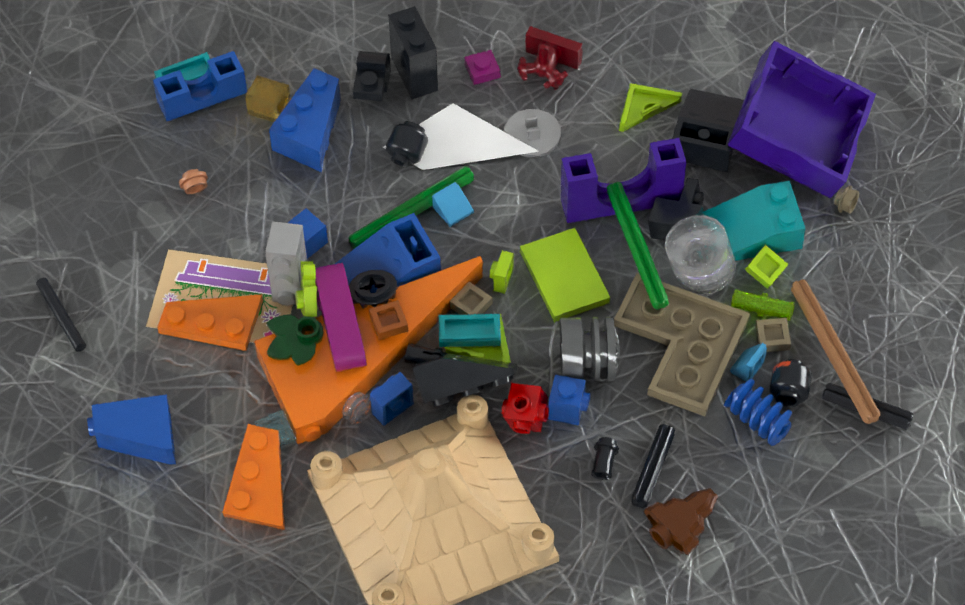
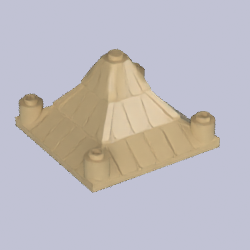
[307,395,559,605]

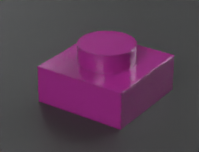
[464,50,501,85]

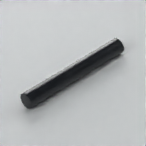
[36,277,86,352]

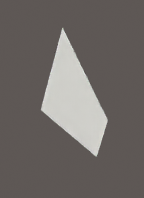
[383,103,539,170]

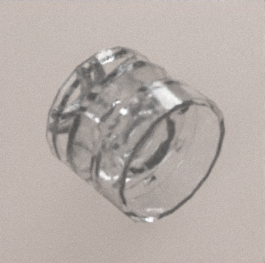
[665,215,736,295]

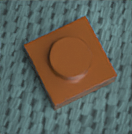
[369,300,408,340]

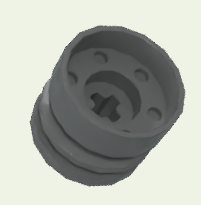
[560,316,619,382]

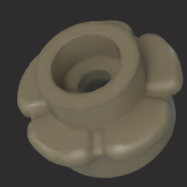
[834,185,859,213]

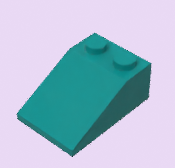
[703,180,806,264]

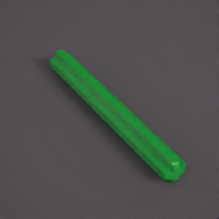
[348,166,474,249]
[607,182,669,310]

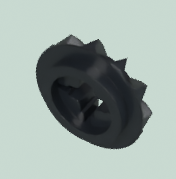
[349,270,398,309]

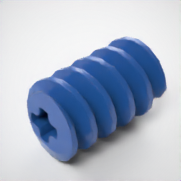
[724,379,792,446]

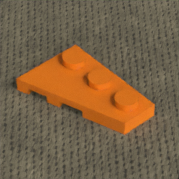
[157,294,263,351]
[222,424,285,530]

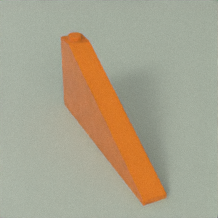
[254,256,483,444]

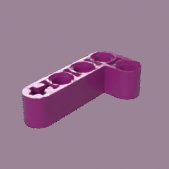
[315,263,367,372]

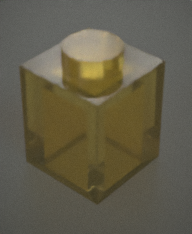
[245,75,292,122]

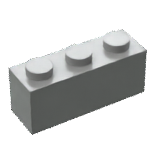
[265,221,307,306]

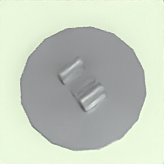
[504,109,561,158]

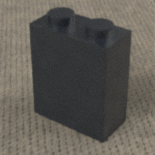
[388,6,438,99]

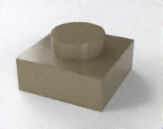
[450,282,493,315]
[755,318,791,352]

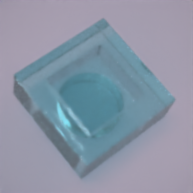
[254,409,296,447]

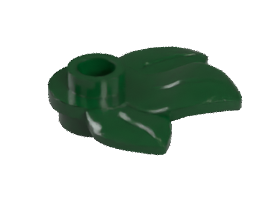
[266,314,324,366]

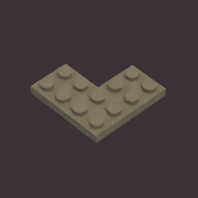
[614,273,750,417]

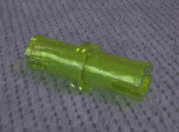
[731,289,795,321]

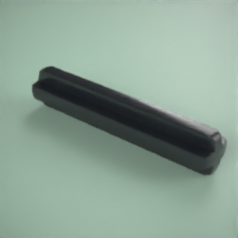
[823,383,914,430]
[631,424,675,509]

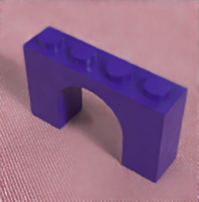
[560,138,686,223]

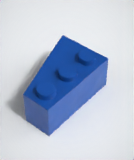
[269,68,341,172]

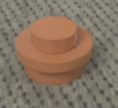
[179,169,208,195]

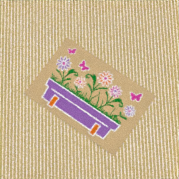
[146,249,293,343]

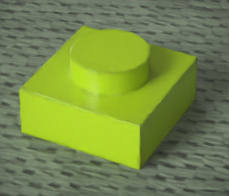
[744,245,789,289]
[489,250,514,294]

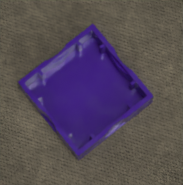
[727,41,876,199]

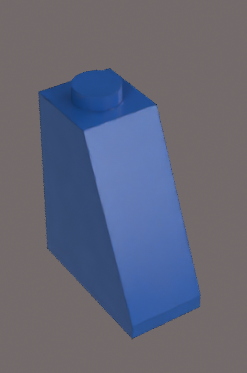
[87,394,176,465]

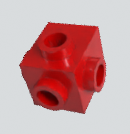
[502,383,549,434]

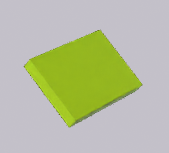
[520,228,610,322]

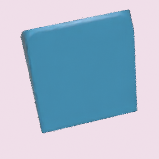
[432,182,474,227]
[730,343,767,382]

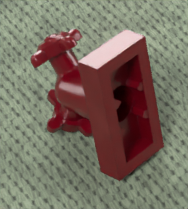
[517,26,583,90]

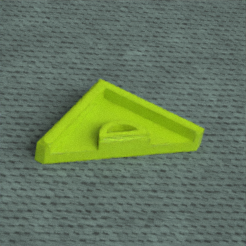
[619,83,682,132]

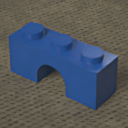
[153,51,247,121]

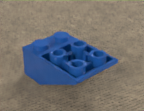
[335,213,441,293]

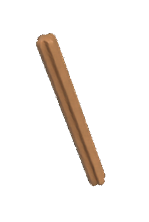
[791,279,880,424]

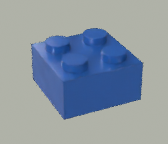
[370,372,414,426]

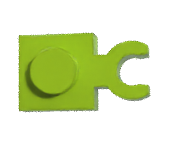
[295,261,317,317]

